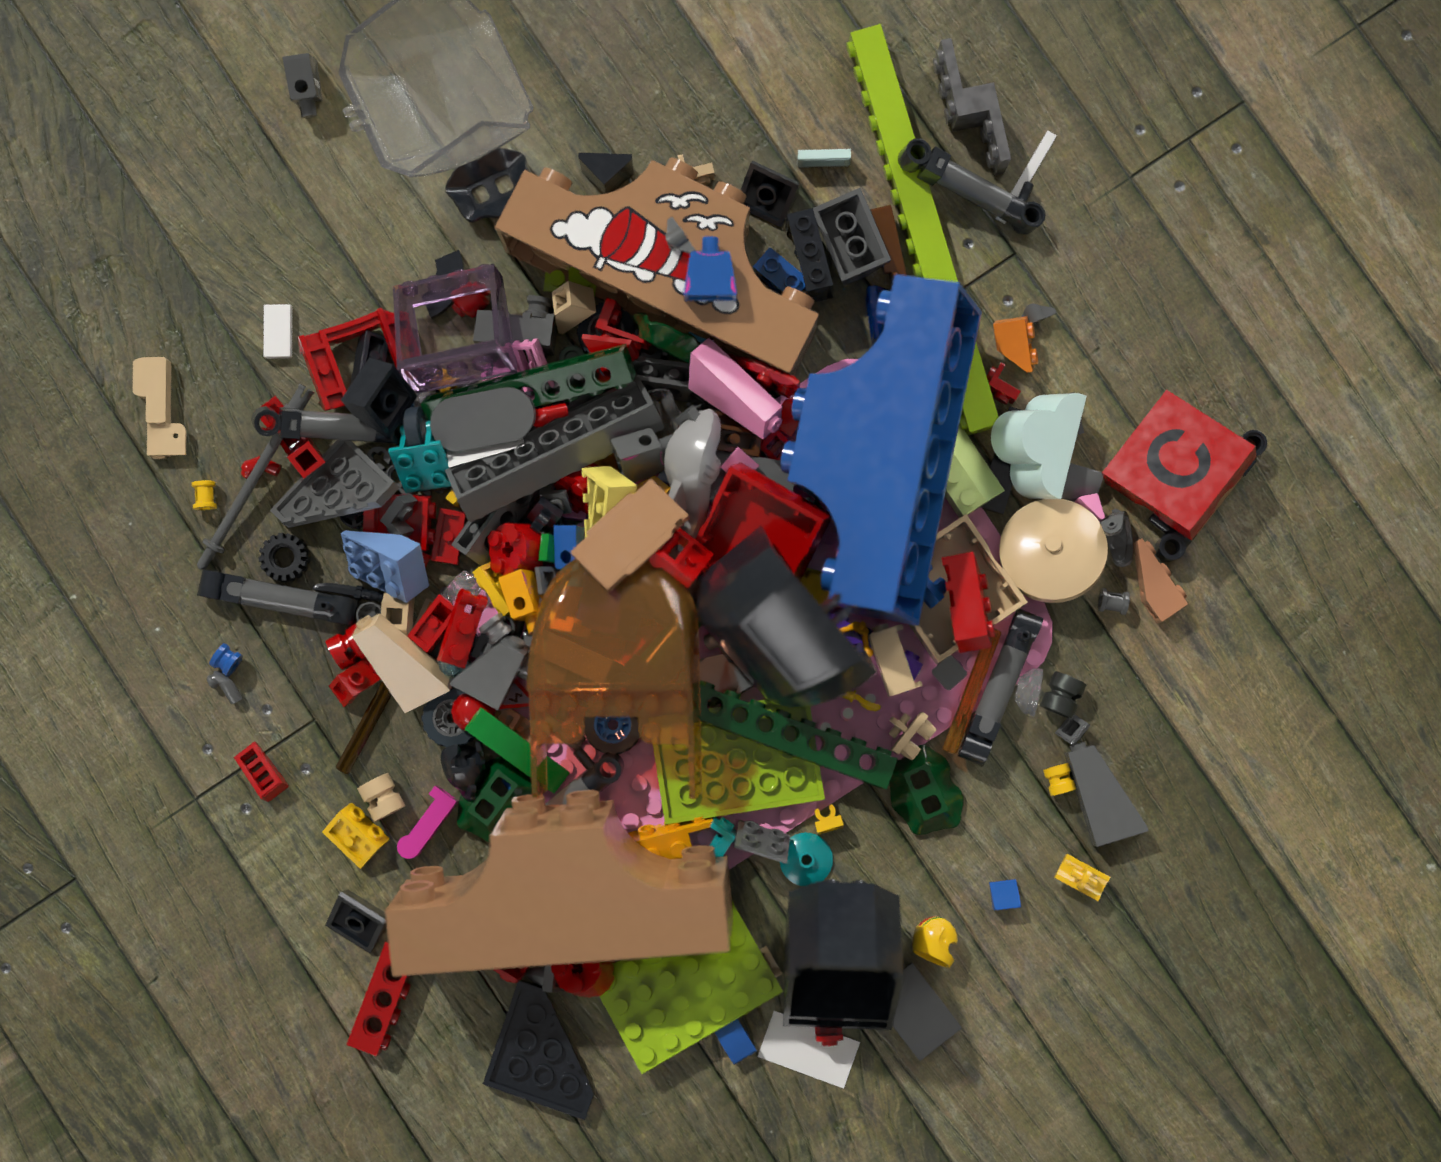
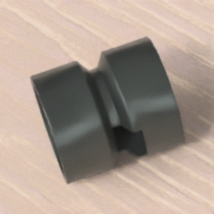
[1040,671,1087,719]

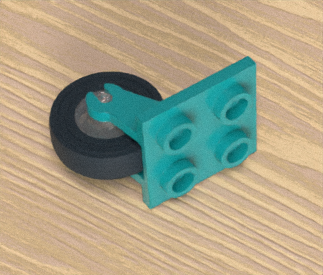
[388,406,451,493]

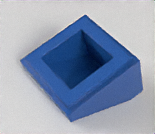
[989,879,1021,910]

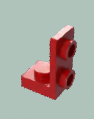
[595,298,650,351]
[329,658,381,707]

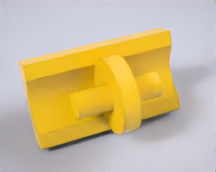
[1054,854,1111,901]

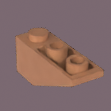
[1133,538,1188,624]

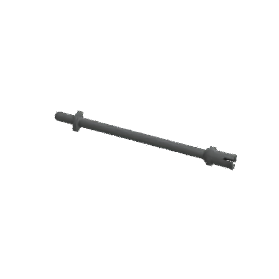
[197,384,315,570]

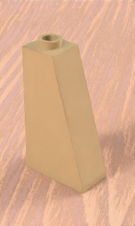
[352,613,454,713]

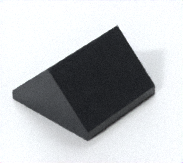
[578,153,634,194]
[740,160,800,227]
[325,889,387,953]

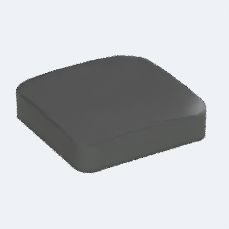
[932,655,967,690]

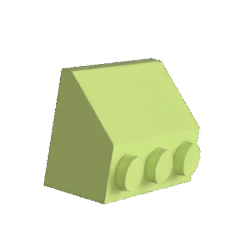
[945,425,1005,518]

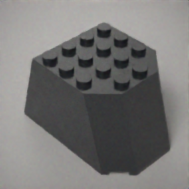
[783,879,903,1030]

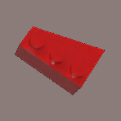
[941,551,995,653]

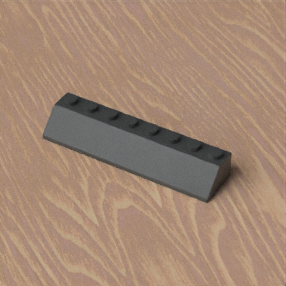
[445,376,665,523]

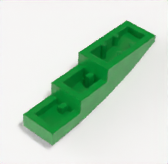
[464,707,570,794]

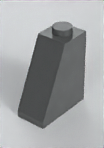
[450,635,531,710]

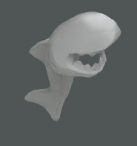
[664,409,721,554]

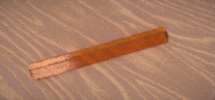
[943,628,1002,754]

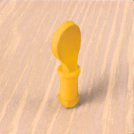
[841,690,881,712]

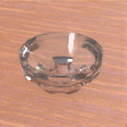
[1014,668,1043,717]

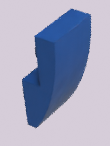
[714,1019,757,1065]

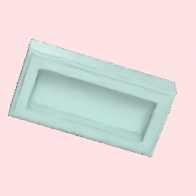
[797,149,851,167]

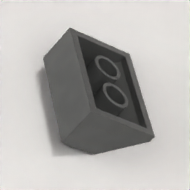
[813,188,891,286]

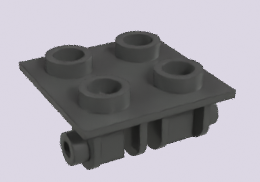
[733,820,790,863]

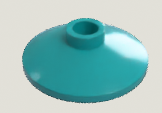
[780,832,833,886]

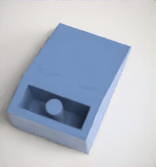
[341,531,429,603]

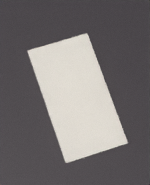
[758,1011,860,1088]

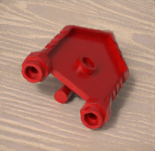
[726,353,800,398]

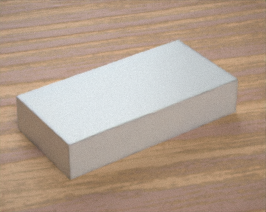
[264,305,292,359]

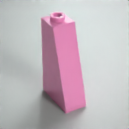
[688,338,782,439]

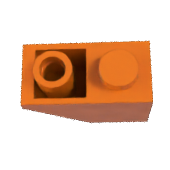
[993,316,1038,373]

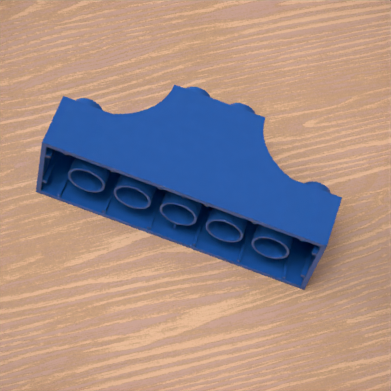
[781,275,982,626]

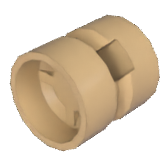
[357,773,405,822]

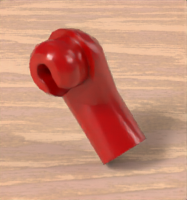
[534,403,568,427]
[241,456,282,479]

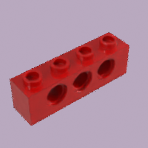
[346,940,411,1056]

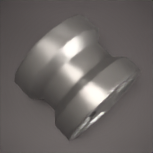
[479,613,513,646]

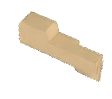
[133,357,186,459]

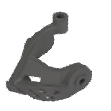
[1100,509,1134,567]

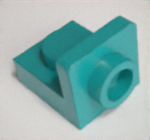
[709,817,737,857]

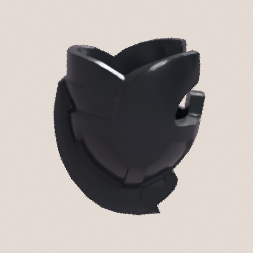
[440,741,486,802]

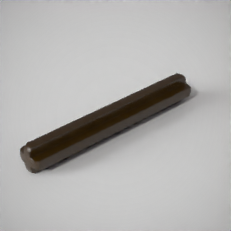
[336,681,392,774]

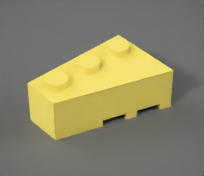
[582,466,637,538]

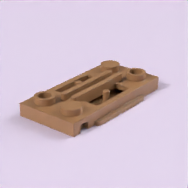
[570,479,689,593]

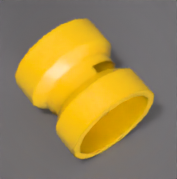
[1043,763,1076,796]

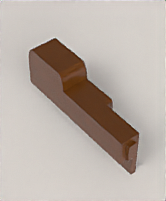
[870,205,907,286]

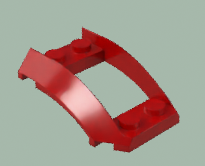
[298,308,424,411]

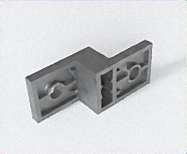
[933,38,1011,175]

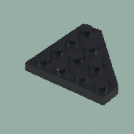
[483,980,594,1120]

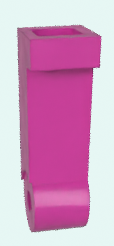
[397,785,459,859]

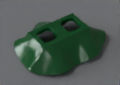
[633,312,701,363]
[889,745,964,835]
[457,757,538,843]

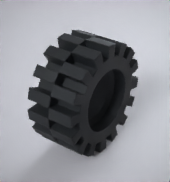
[258,533,310,582]

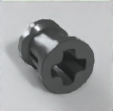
[1098,588,1130,615]

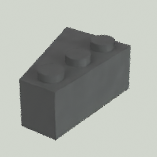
[473,310,558,358]

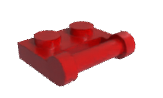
[649,528,714,588]

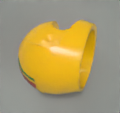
[912,916,958,968]

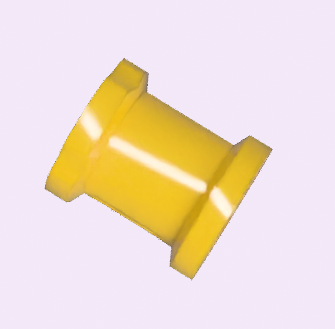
[192,480,217,510]

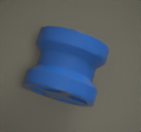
[209,643,243,677]

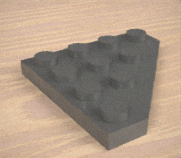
[270,440,400,528]

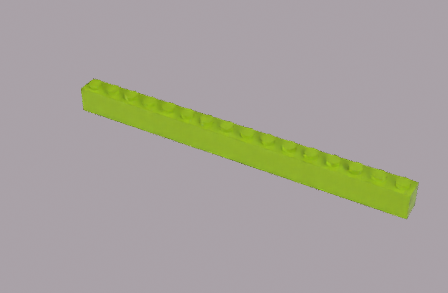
[846,24,999,435]

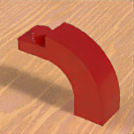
[260,395,325,478]

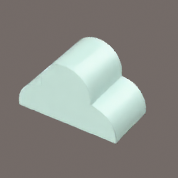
[991,393,1087,499]

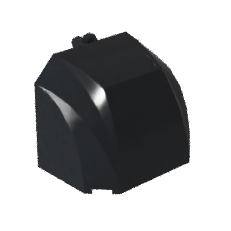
[694,525,878,708]

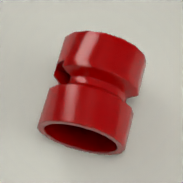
[326,624,366,670]

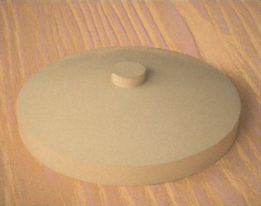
[999,499,1108,603]

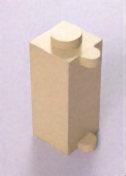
[868,623,923,697]

